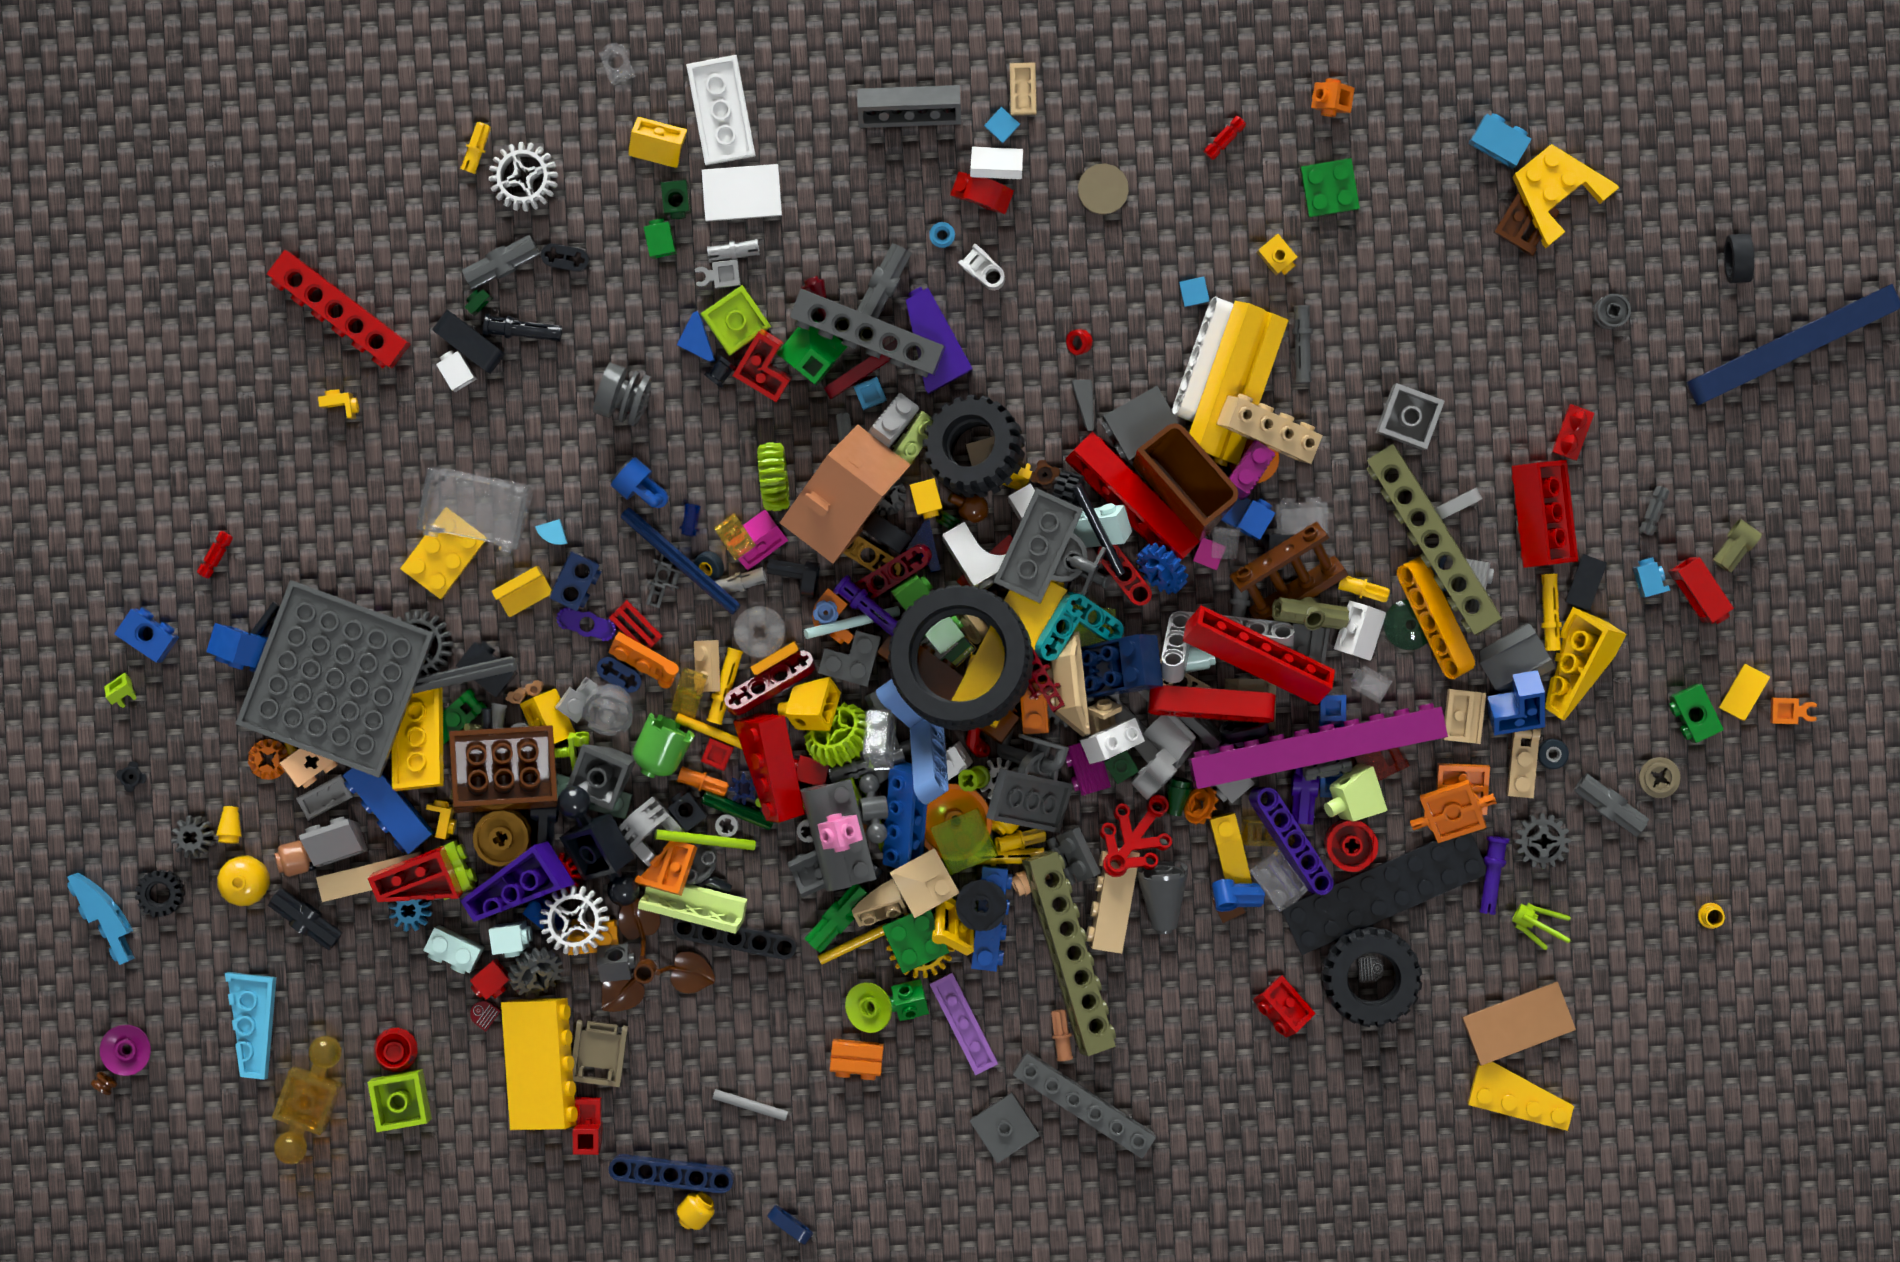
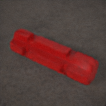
[1204,116,1246,160]
[197,531,233,579]

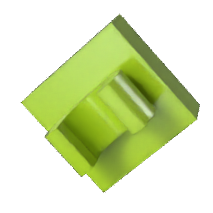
[104,673,136,708]

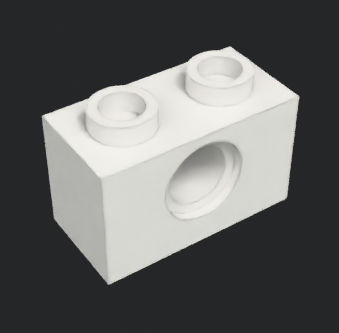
[1080,718,1145,764]

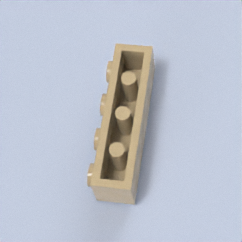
[1216,394,1323,464]
[1086,847,1140,954]

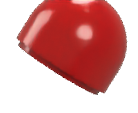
[1066,329,1093,355]

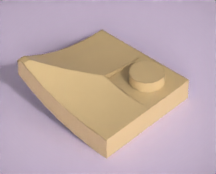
[890,848,959,919]

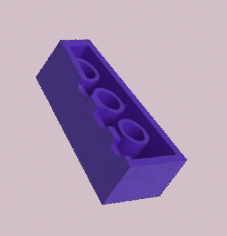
[460,841,575,922]

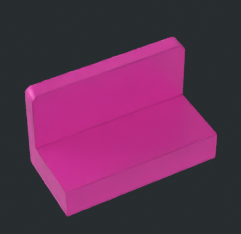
[725,510,788,571]

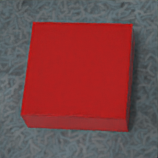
[700,738,734,771]

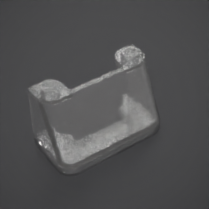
[416,467,534,553]

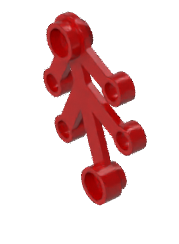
[1100,795,1172,878]

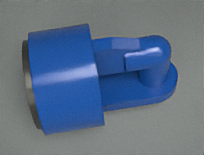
[610,457,669,508]

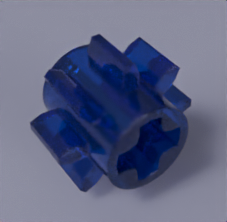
[727,773,756,805]

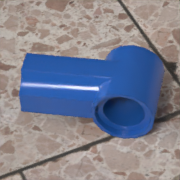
[1212,879,1265,912]

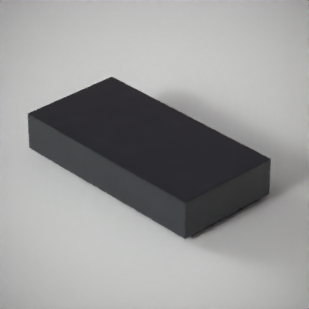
[1565,554,1607,611]

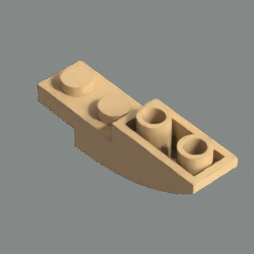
[852,868,951,927]

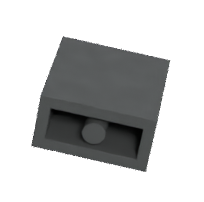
[1101,386,1179,461]

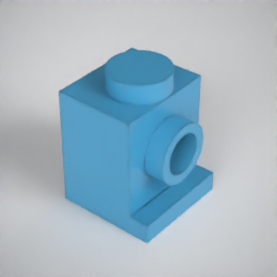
[1633,557,1670,597]

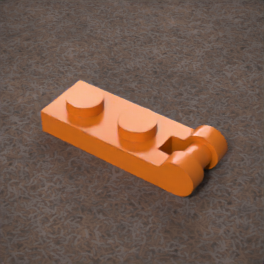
[608,632,679,688]

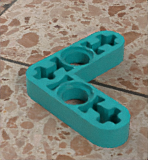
[1035,592,1124,661]

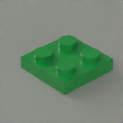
[1300,158,1360,218]
[882,910,950,974]

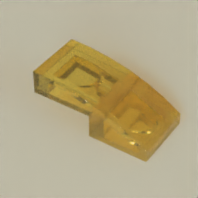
[714,513,756,560]
[671,667,708,718]

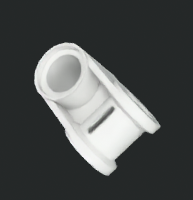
[957,243,1005,291]

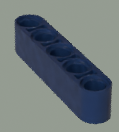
[609,1154,735,1193]

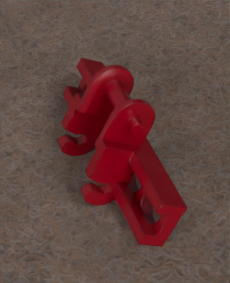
[1028,647,1065,713]

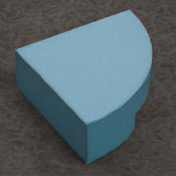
[535,519,568,545]

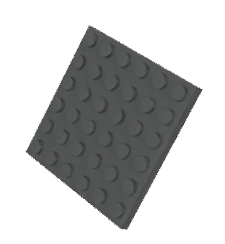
[235,580,435,778]

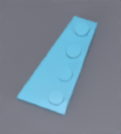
[225,972,277,1080]

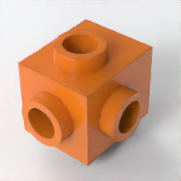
[1311,78,1355,117]

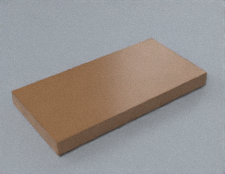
[1461,982,1576,1066]

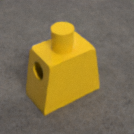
[777,677,841,731]

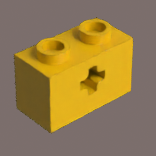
[910,478,943,519]

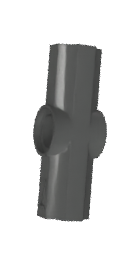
[462,235,541,290]
[857,243,912,319]
[1573,773,1649,837]

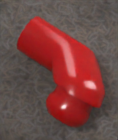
[966,728,990,758]

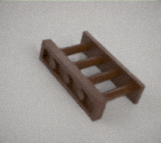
[1229,521,1348,621]

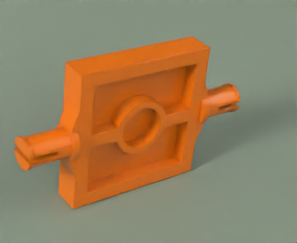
[1410,779,1497,843]

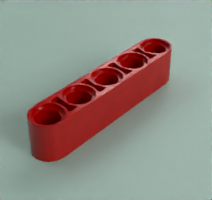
[1148,685,1276,723]

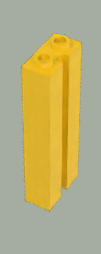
[1189,301,1288,467]
[951,581,1068,729]

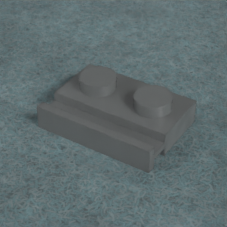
[1292,623,1330,665]

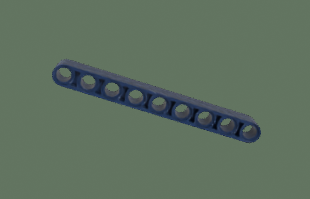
[1686,284,1900,406]

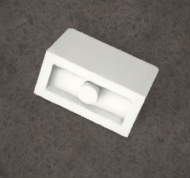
[1334,600,1386,661]

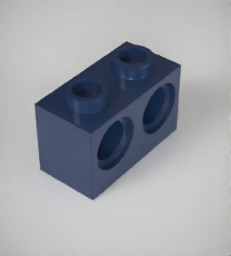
[549,551,601,611]

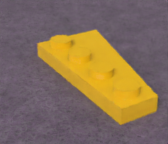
[1467,1061,1574,1131]

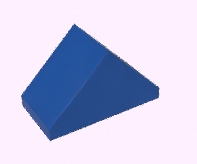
[677,311,716,363]

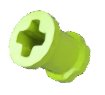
[958,765,990,791]

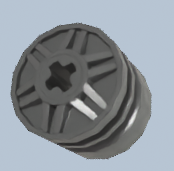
[593,363,652,427]

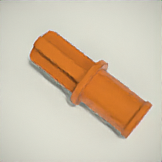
[677,766,729,796]

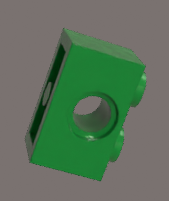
[1669,683,1724,743]

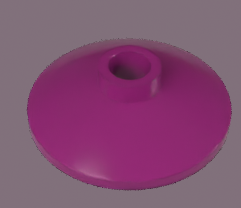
[100,1025,151,1076]

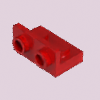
[1253,975,1316,1037]

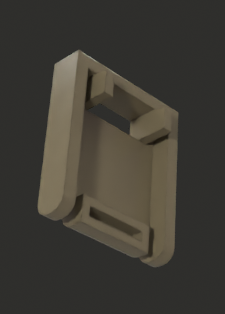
[572,1019,629,1087]

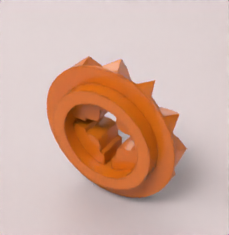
[248,739,289,780]
[1184,787,1219,825]

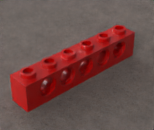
[267,250,411,369]

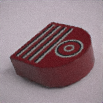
[470,1000,502,1032]

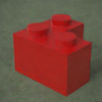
[732,329,792,402]

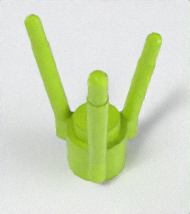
[1512,902,1571,950]

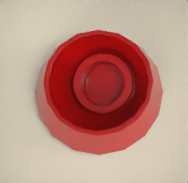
[374,1028,418,1072]

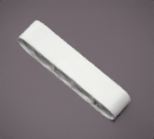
[1172,297,1234,422]

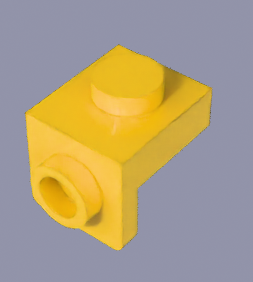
[318,389,359,420]
[426,800,457,839]

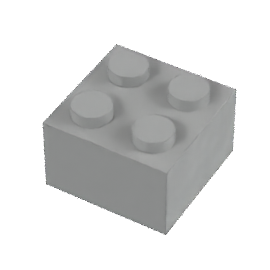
[1375,383,1445,450]

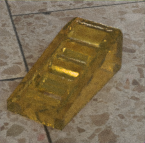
[1241,819,1295,847]

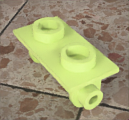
[892,411,933,464]

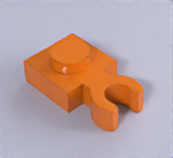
[1770,698,1817,724]

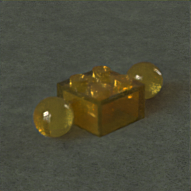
[272,1036,343,1164]

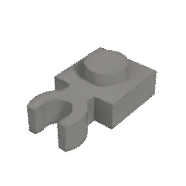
[695,259,741,289]

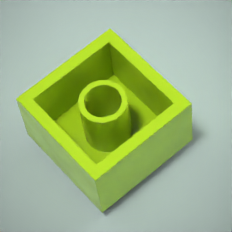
[368,1069,432,1132]

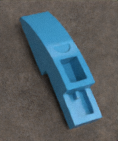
[67,873,135,965]

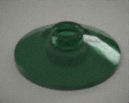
[1384,599,1428,650]

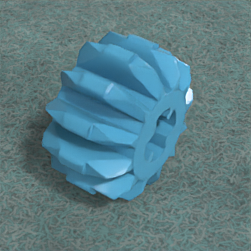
[388,899,432,932]

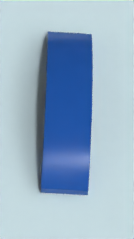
[1318,695,1346,797]

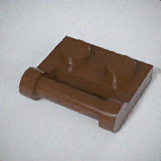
[1493,191,1560,256]

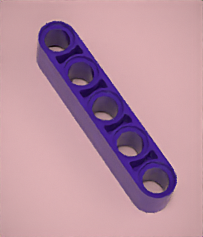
[1249,787,1334,895]

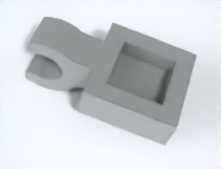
[555,677,598,723]

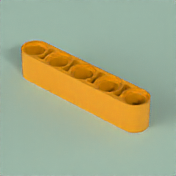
[1397,557,1475,679]

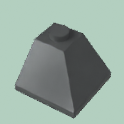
[566,744,635,811]

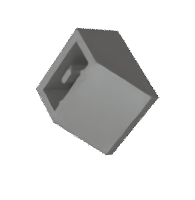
[299,817,368,867]

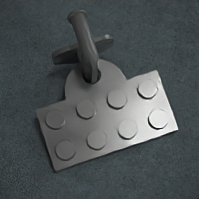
[993,488,1111,604]
[986,720,1073,833]

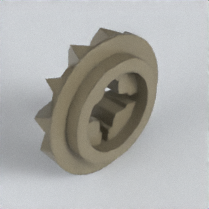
[1638,757,1680,798]

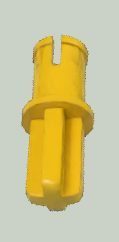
[460,122,491,174]
[1338,576,1390,602]
[995,829,1046,853]

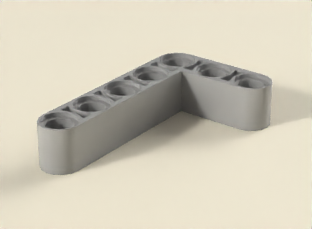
[1162,611,1294,683]

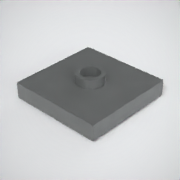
[969,1092,1040,1163]

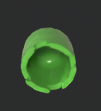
[633,713,695,778]

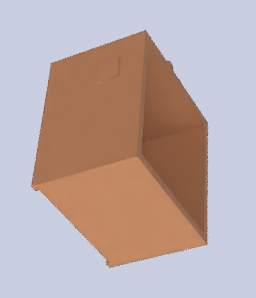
[779,425,911,564]

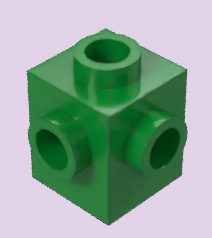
[889,979,929,1021]

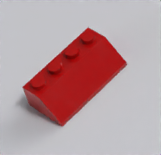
[1512,460,1578,568]

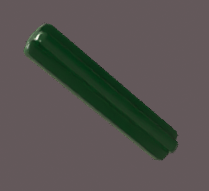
[702,791,774,830]

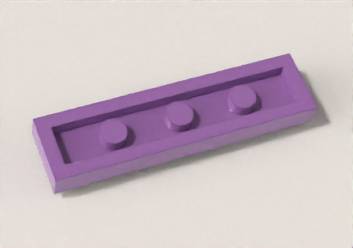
[930,972,998,1075]

